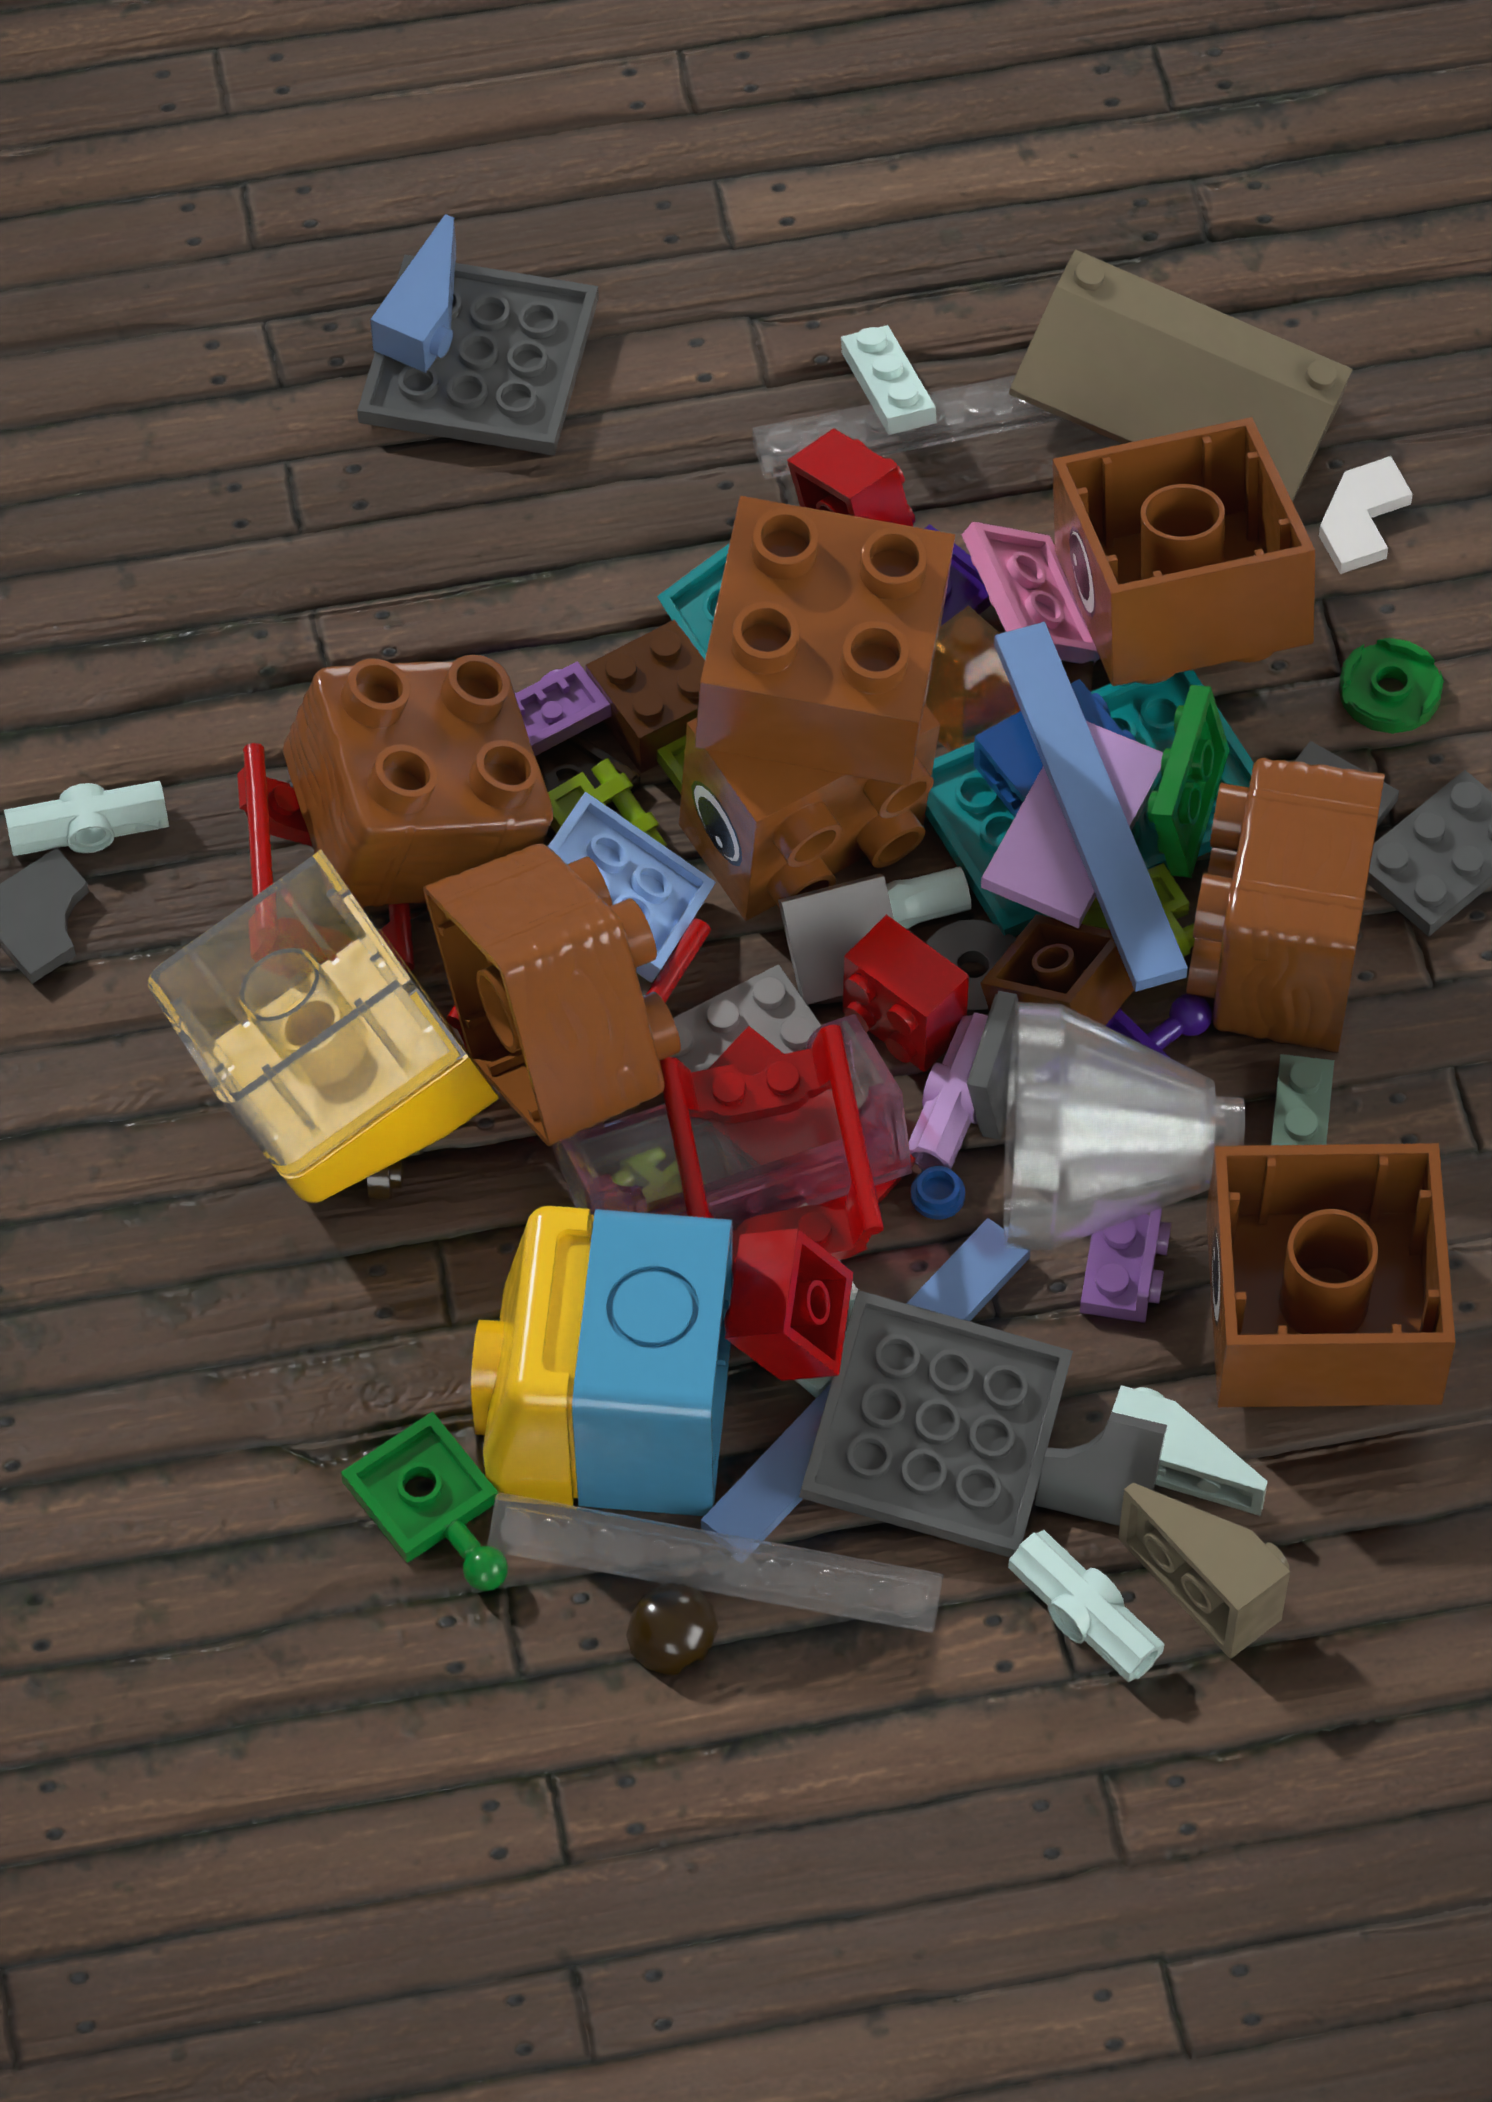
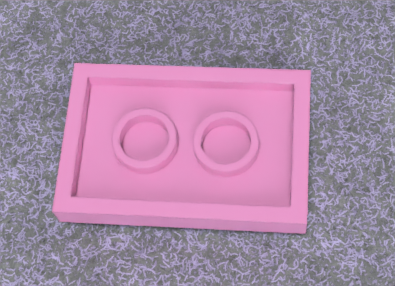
[962,522,1100,664]

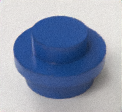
[911,1166,965,1220]

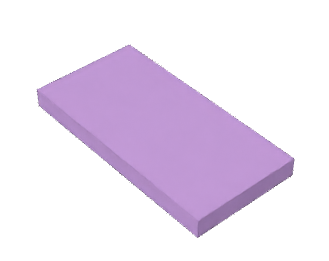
[981,721,1163,928]

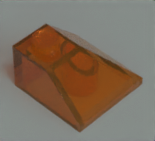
[925,605,1021,752]

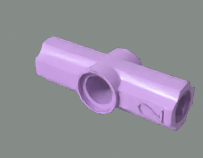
[905,1012,988,1170]

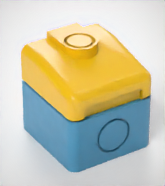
[471,1206,733,1516]

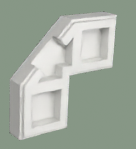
[1319,456,1413,574]

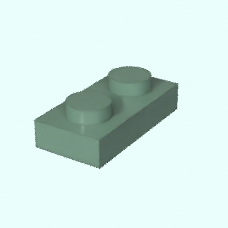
[1271,1054,1334,1145]

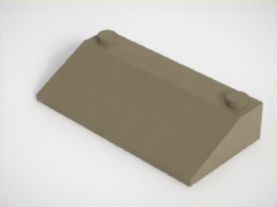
[1008,249,1353,502]

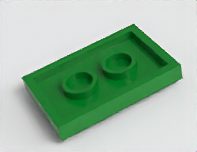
[1148,685,1230,878]

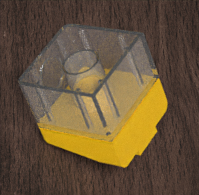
[148,850,499,1203]

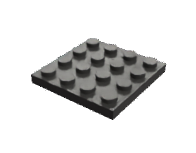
[357,255,599,456]
[799,1290,1073,1558]

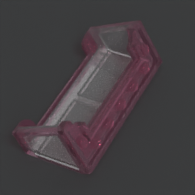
[553,1014,912,1231]

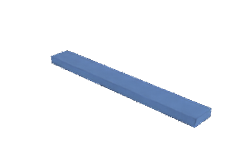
[994,622,1188,992]
[701,1218,1031,1561]

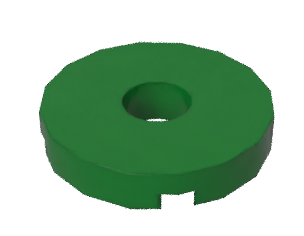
[1338,638,1444,734]

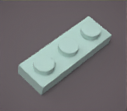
[841,325,937,435]

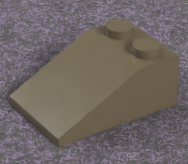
[1118,1483,1290,1659]

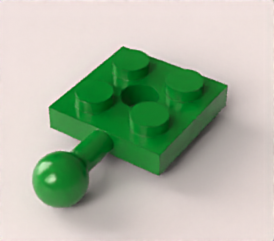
[341,1411,508,1591]

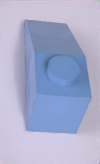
[370,214,456,373]

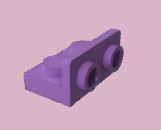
[514,661,611,756]
[1080,1201,1171,1323]

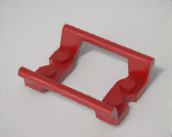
[237,743,415,973]
[659,1025,884,1261]

